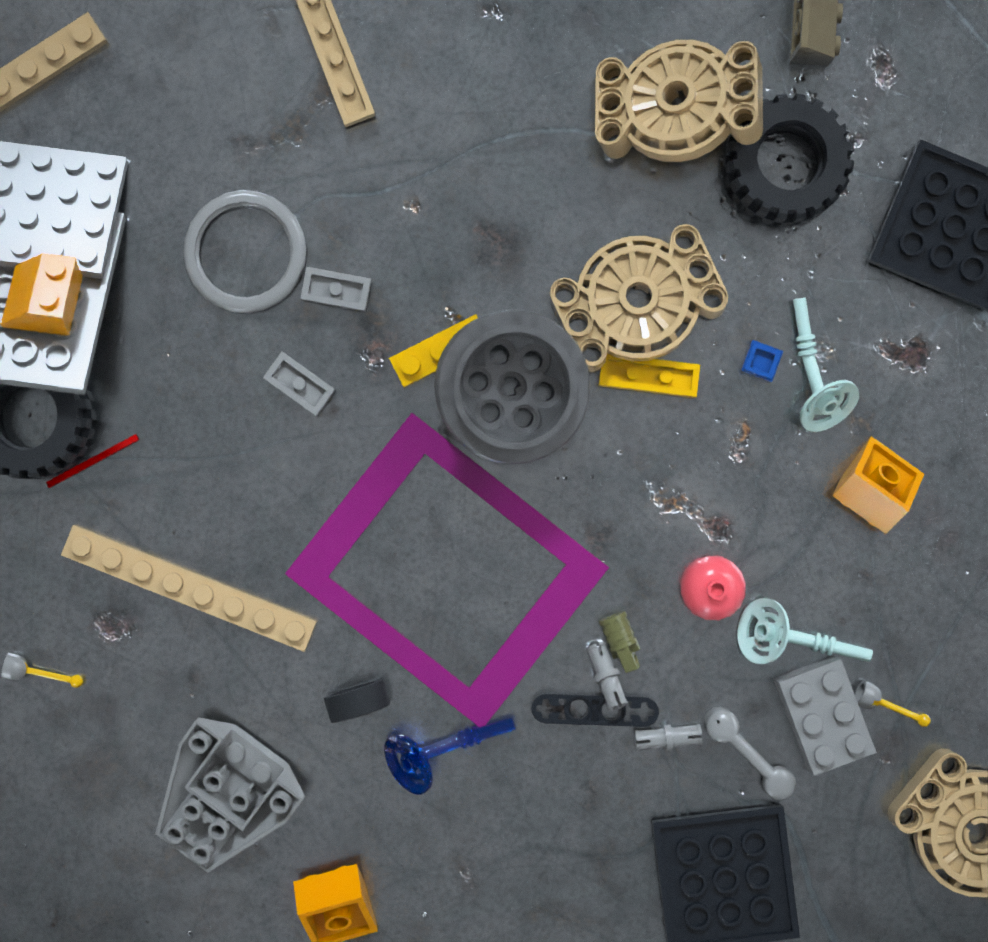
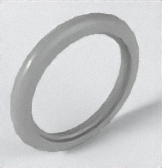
[183,190,307,313]

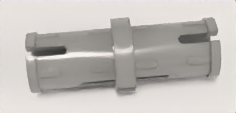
[586,642,628,711]
[634,724,702,751]

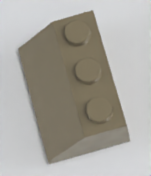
[790,0,843,66]

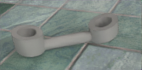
[704,706,796,800]

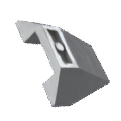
[155,717,305,873]

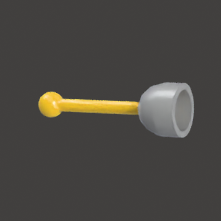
[1,652,83,688]
[855,680,931,727]

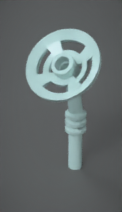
[793,297,859,432]
[737,598,873,664]

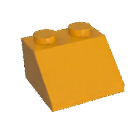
[1,253,83,336]
[832,436,924,534]
[293,864,378,942]

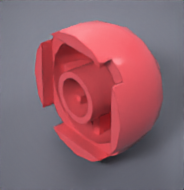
[680,556,746,621]

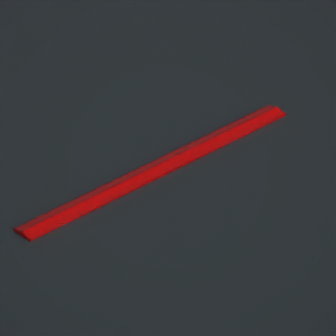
[46,434,139,488]

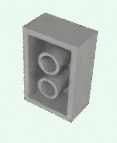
[773,656,876,776]

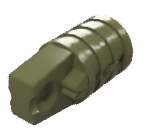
[598,611,640,673]

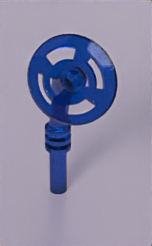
[384,717,516,795]

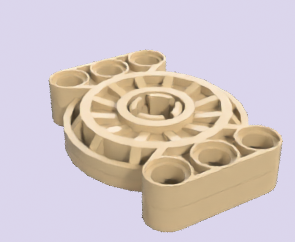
[595,40,763,162]
[550,224,728,372]
[888,748,988,897]

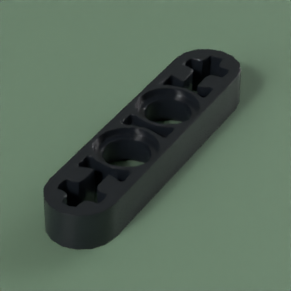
[531,692,659,727]

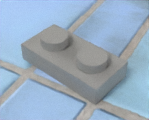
[300,266,372,312]
[263,351,336,416]

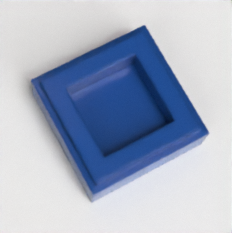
[740,340,783,382]

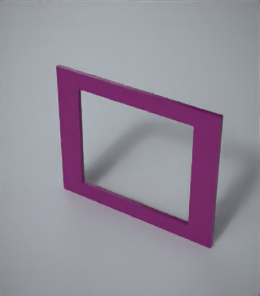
[285,413,609,729]

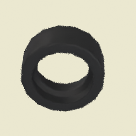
[323,679,390,723]

